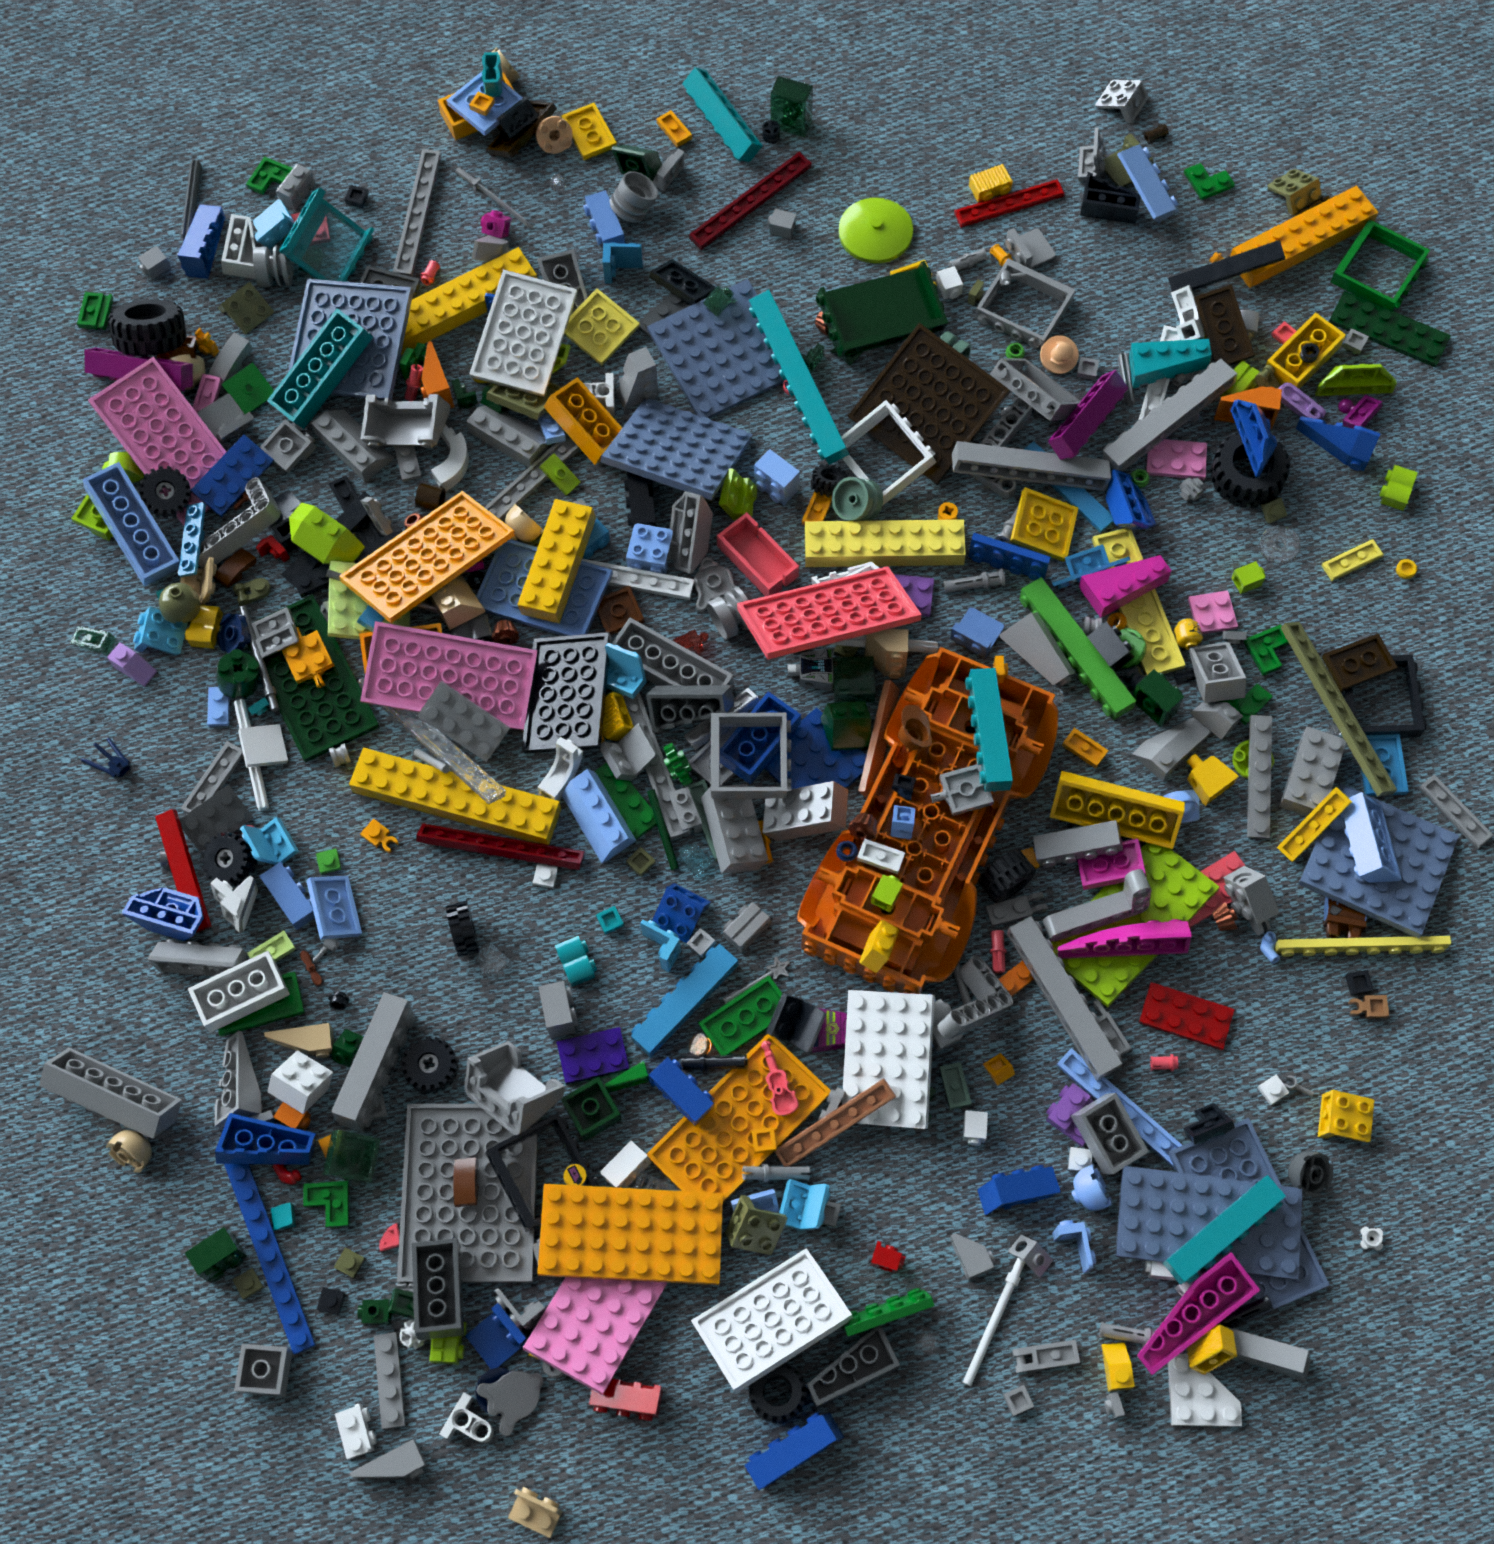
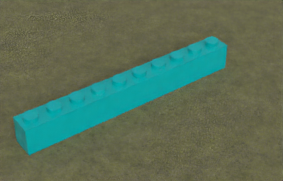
[749,290,850,465]

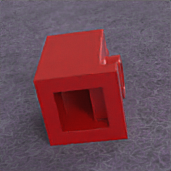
[870,1241,906,1274]

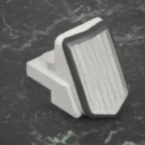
[210,875,258,933]

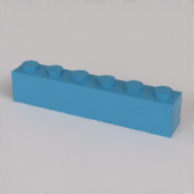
[631,944,739,1058]

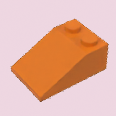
[420,341,454,408]
[1214,386,1282,429]

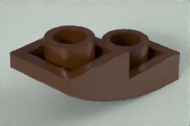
[213,548,257,588]
[453,1157,479,1207]

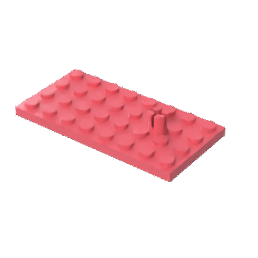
[737,566,922,660]

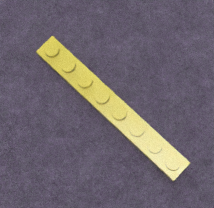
[1274,936,1451,957]

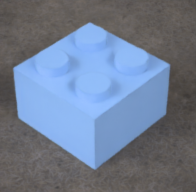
[754,449,800,506]

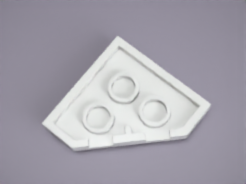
[1168,1354,1242,1427]

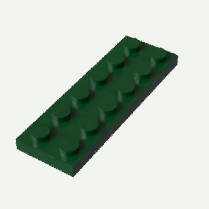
[1329,291,1451,368]

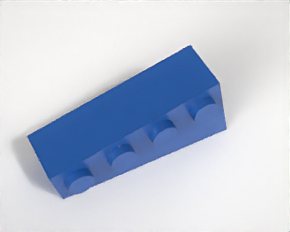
[215,1113,316,1165]

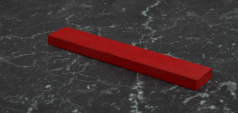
[954,179,1065,228]
[155,809,212,934]

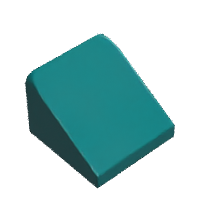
[271,1202,296,1231]

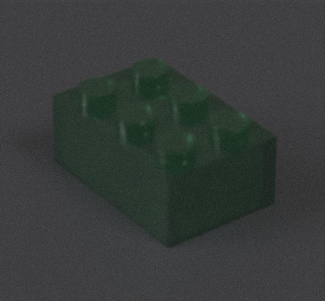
[771,76,813,138]

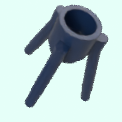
[80,738,130,778]

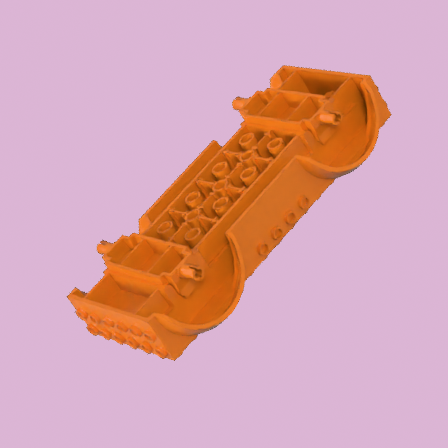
[797,647,1058,994]

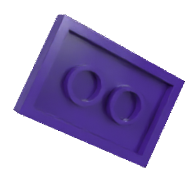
[557,1027,629,1085]

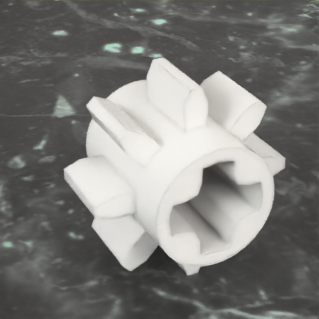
[400,1319,425,1349]

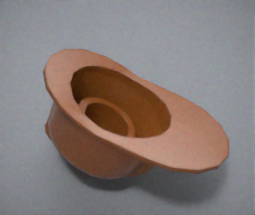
[898,705,932,752]

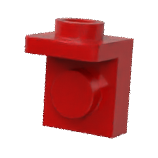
[256,535,290,562]

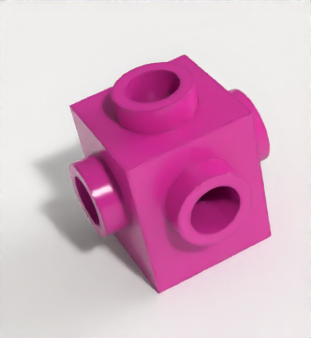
[481,210,512,239]

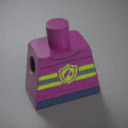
[812,1008,847,1053]

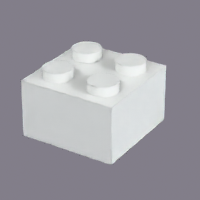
[267,1050,333,1114]

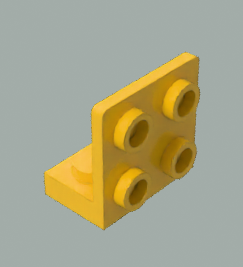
[1318,1090,1374,1143]

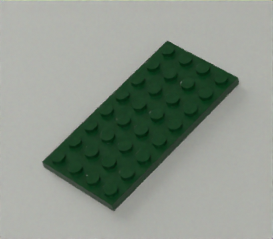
[247,594,380,763]

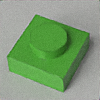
[316,848,342,875]

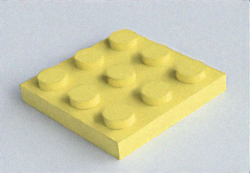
[564,288,640,366]

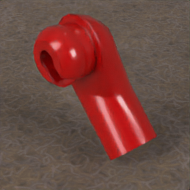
[272,1164,302,1185]

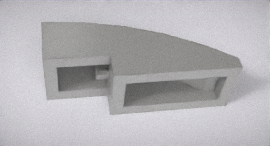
[208,332,253,394]

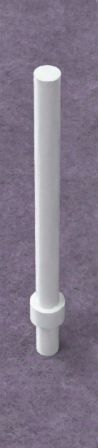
[963,1258,1025,1386]

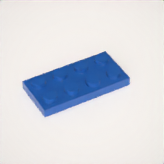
[191,434,274,517]
[968,533,1051,581]

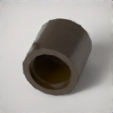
[415,483,446,511]

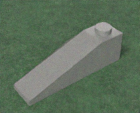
[215,1031,263,1127]

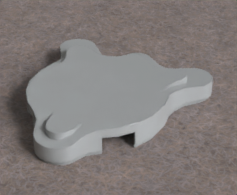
[694,557,743,612]
[477,1371,543,1436]

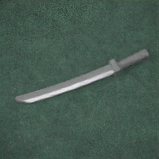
[455,167,533,230]

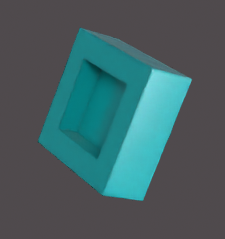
[247,697,269,716]
[596,906,624,935]

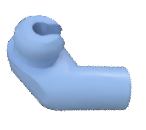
[1260,931,1280,964]

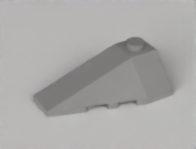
[537,249,588,314]
[1132,717,1212,782]

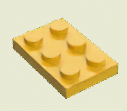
[561,103,617,160]

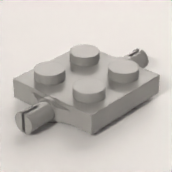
[931,764,994,816]

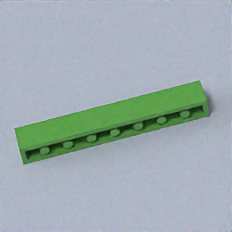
[1019,577,1136,720]

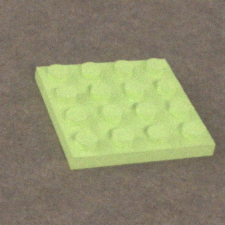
[328,561,410,640]

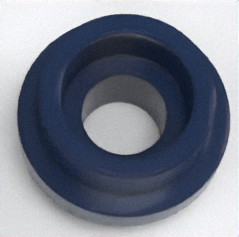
[836,841,858,862]

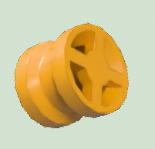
[937,502,958,520]

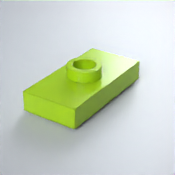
[539,453,581,496]

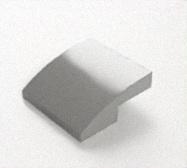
[251,607,299,658]

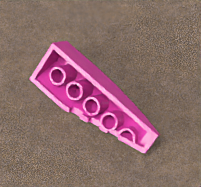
[1058,919,1191,959]
[1137,1252,1260,1375]

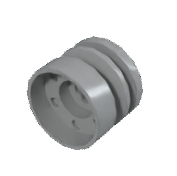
[609,172,658,223]
[253,246,294,288]
[706,587,749,640]

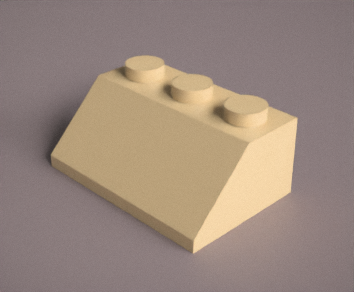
[429,575,486,630]
[865,629,908,679]

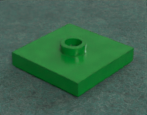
[221,363,274,414]

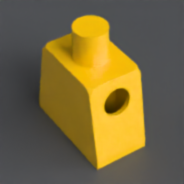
[1187,754,1239,806]

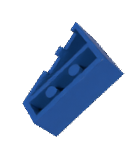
[649,1057,714,1126]
[977,1165,1061,1215]

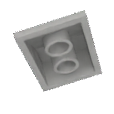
[1189,642,1246,703]

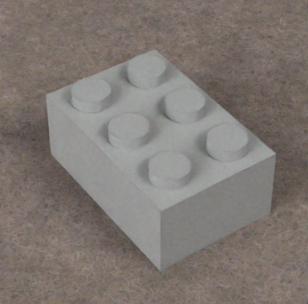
[1071,1093,1149,1174]

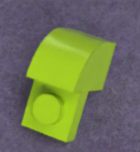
[102,452,144,483]

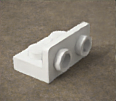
[335,1403,377,1460]

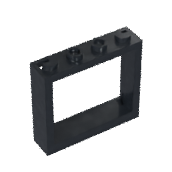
[1341,655,1427,738]
[485,1113,600,1233]

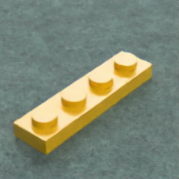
[1277,787,1353,862]

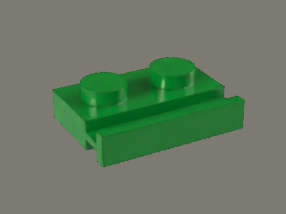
[77,292,114,330]

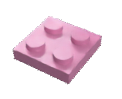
[1188,590,1238,634]

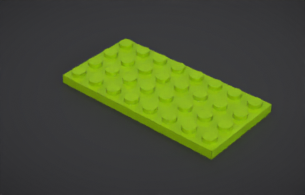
[1051,843,1220,1008]

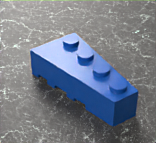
[178,204,225,279]
[745,1412,845,1490]

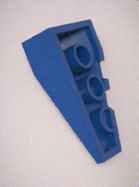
[1296,416,1381,471]

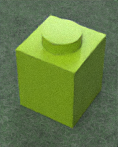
[1231,561,1266,594]
[871,874,903,912]

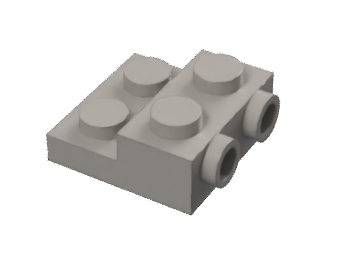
[260,419,317,473]

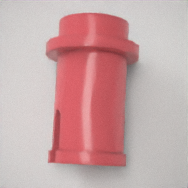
[420,260,440,285]
[1150,1054,1178,1072]

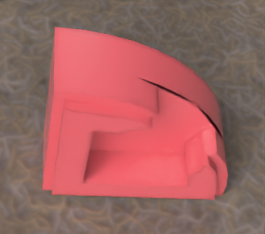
[379,1223,400,1252]

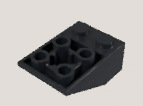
[268,489,301,553]

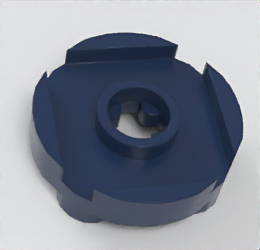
[217,613,251,653]

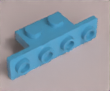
[178,502,206,577]
[1052,544,1130,589]

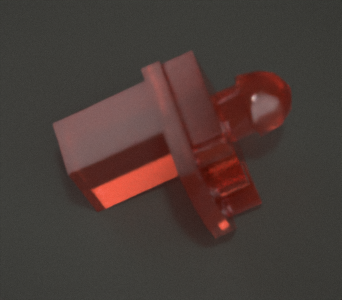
[673,629,709,656]

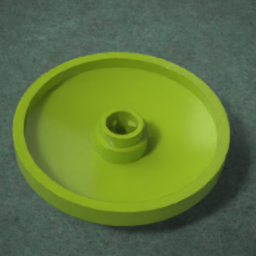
[839,198,913,264]

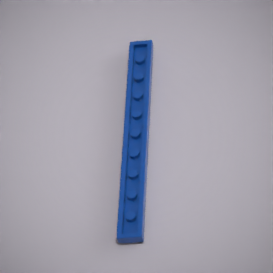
[224,1164,316,1355]

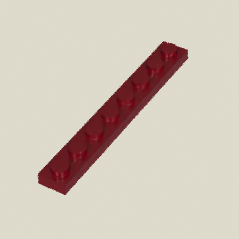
[689,152,812,250]
[416,823,585,870]

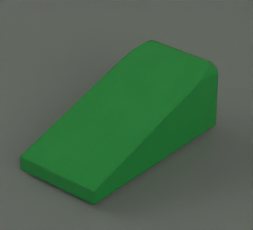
[605,1061,649,1093]

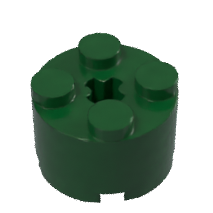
[217,649,259,698]

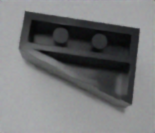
[1080,172,1141,224]

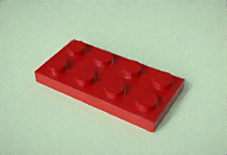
[1138,982,1234,1050]

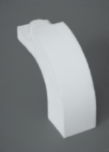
[1171,285,1205,340]
[431,424,469,491]
[538,737,583,801]

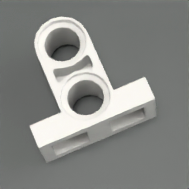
[583,373,615,416]
[439,1392,494,1443]

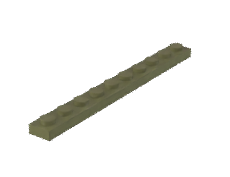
[1281,622,1397,797]

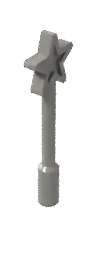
[722,957,790,1004]

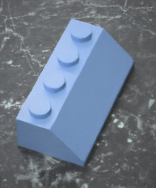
[1117,144,1179,223]
[561,769,637,864]
[1340,792,1402,883]

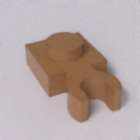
[1348,995,1389,1019]

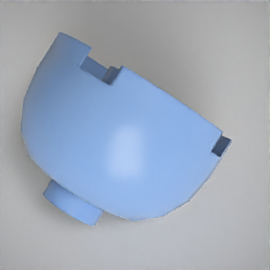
[1071,1164,1113,1211]

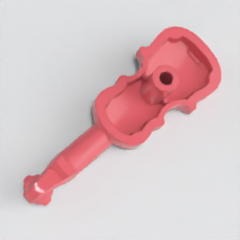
[761,1040,799,1116]

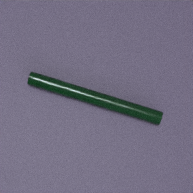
[647,789,679,871]

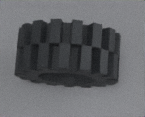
[810,464,848,497]

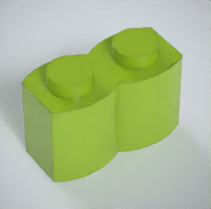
[1379,465,1418,511]

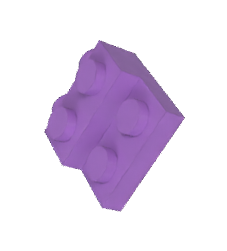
[1046,1083,1093,1147]

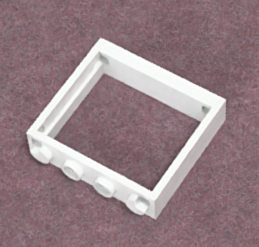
[841,400,936,506]

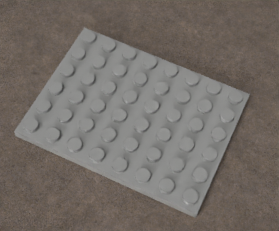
[397,1104,539,1283]

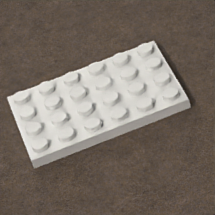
[469,269,577,397]
[842,990,935,1129]
[691,1248,853,1393]

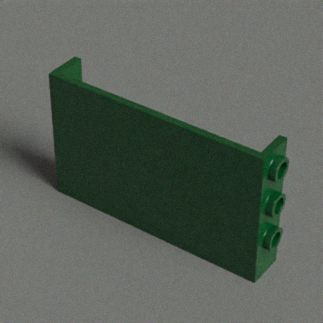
[816,261,948,358]

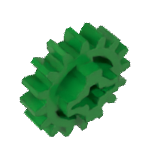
[663,743,693,787]

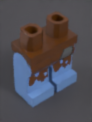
[1323,897,1367,938]

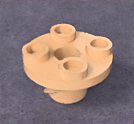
[536,116,573,154]
[1040,335,1079,374]

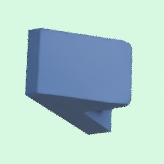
[890,805,915,839]

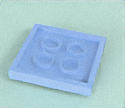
[446,72,523,136]

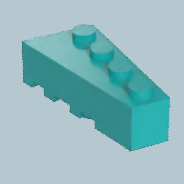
[1129,339,1211,389]

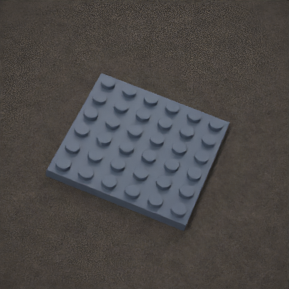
[288,279,414,401]
[647,279,784,418]
[601,399,753,500]
[1298,784,1459,938]

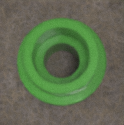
[1005,343,1025,358]
[1131,469,1150,488]

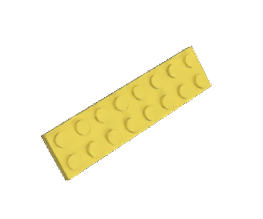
[1092,528,1186,675]

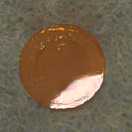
[689,1034,711,1056]

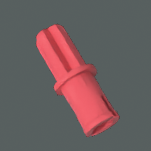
[405,364,423,401]
[990,930,1007,973]

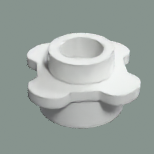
[1360,1227,1383,1251]

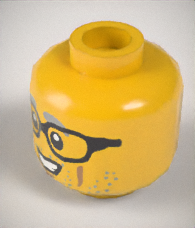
[1174,618,1203,650]

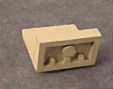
[508,1487,563,1538]

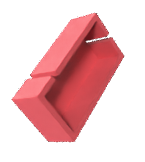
[717,512,799,596]

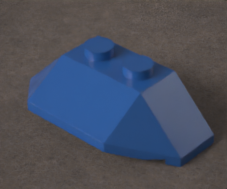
[1231,399,1277,477]
[1105,469,1156,530]
[122,887,204,941]

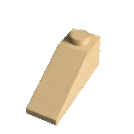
[264,1023,334,1058]

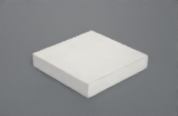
[238,724,288,768]

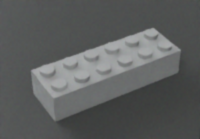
[611,618,734,686]
[331,992,416,1133]
[39,1048,182,1139]

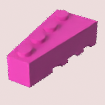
[1079,555,1172,618]

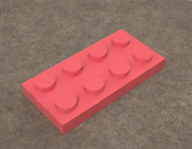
[1188,851,1245,928]

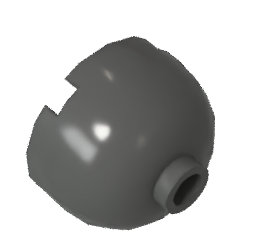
[1288,1150,1333,1197]

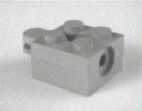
[1223,866,1279,935]

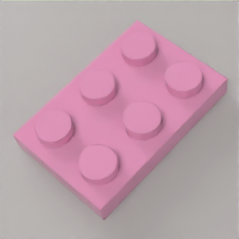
[1146,439,1207,480]

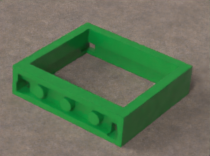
[1330,219,1430,311]

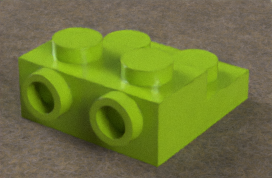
[719,469,757,521]
[71,494,114,541]

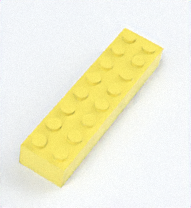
[805,519,966,567]

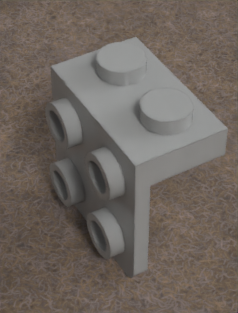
[1078,128,1106,182]
[1005,228,1056,269]

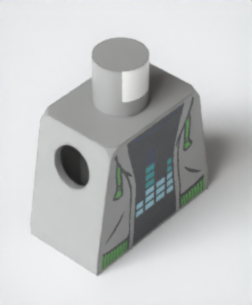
[788,648,833,691]

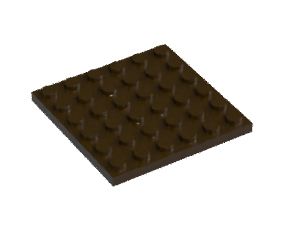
[848,323,1011,485]

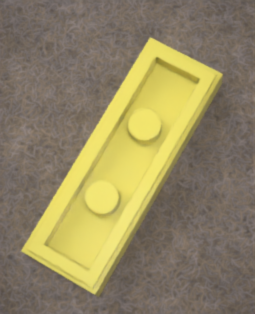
[1321,539,1384,581]

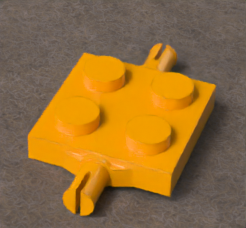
[282,627,335,688]

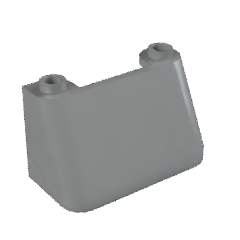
[361,394,450,448]
[465,1041,565,1135]

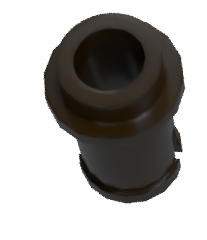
[1144,124,1169,144]

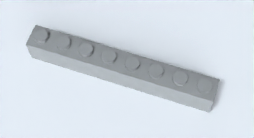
[1103,359,1237,472]
[952,441,1111,491]
[1007,916,1122,1081]

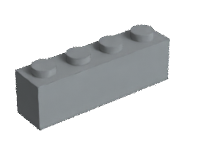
[1033,820,1123,867]

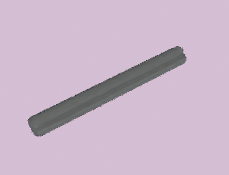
[181,160,201,239]

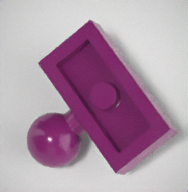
[1338,395,1382,429]

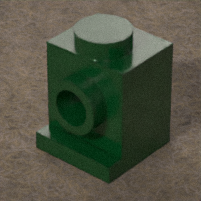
[357,1299,392,1325]

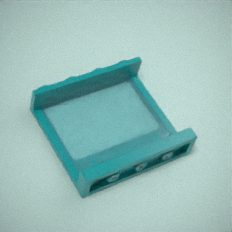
[279,187,375,282]

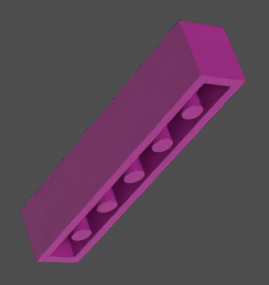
[84,347,193,392]
[1048,370,1128,460]

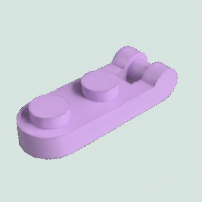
[1278,383,1326,419]

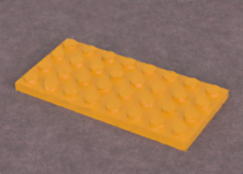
[339,491,515,624]
[647,1034,831,1203]
[537,1184,723,1285]

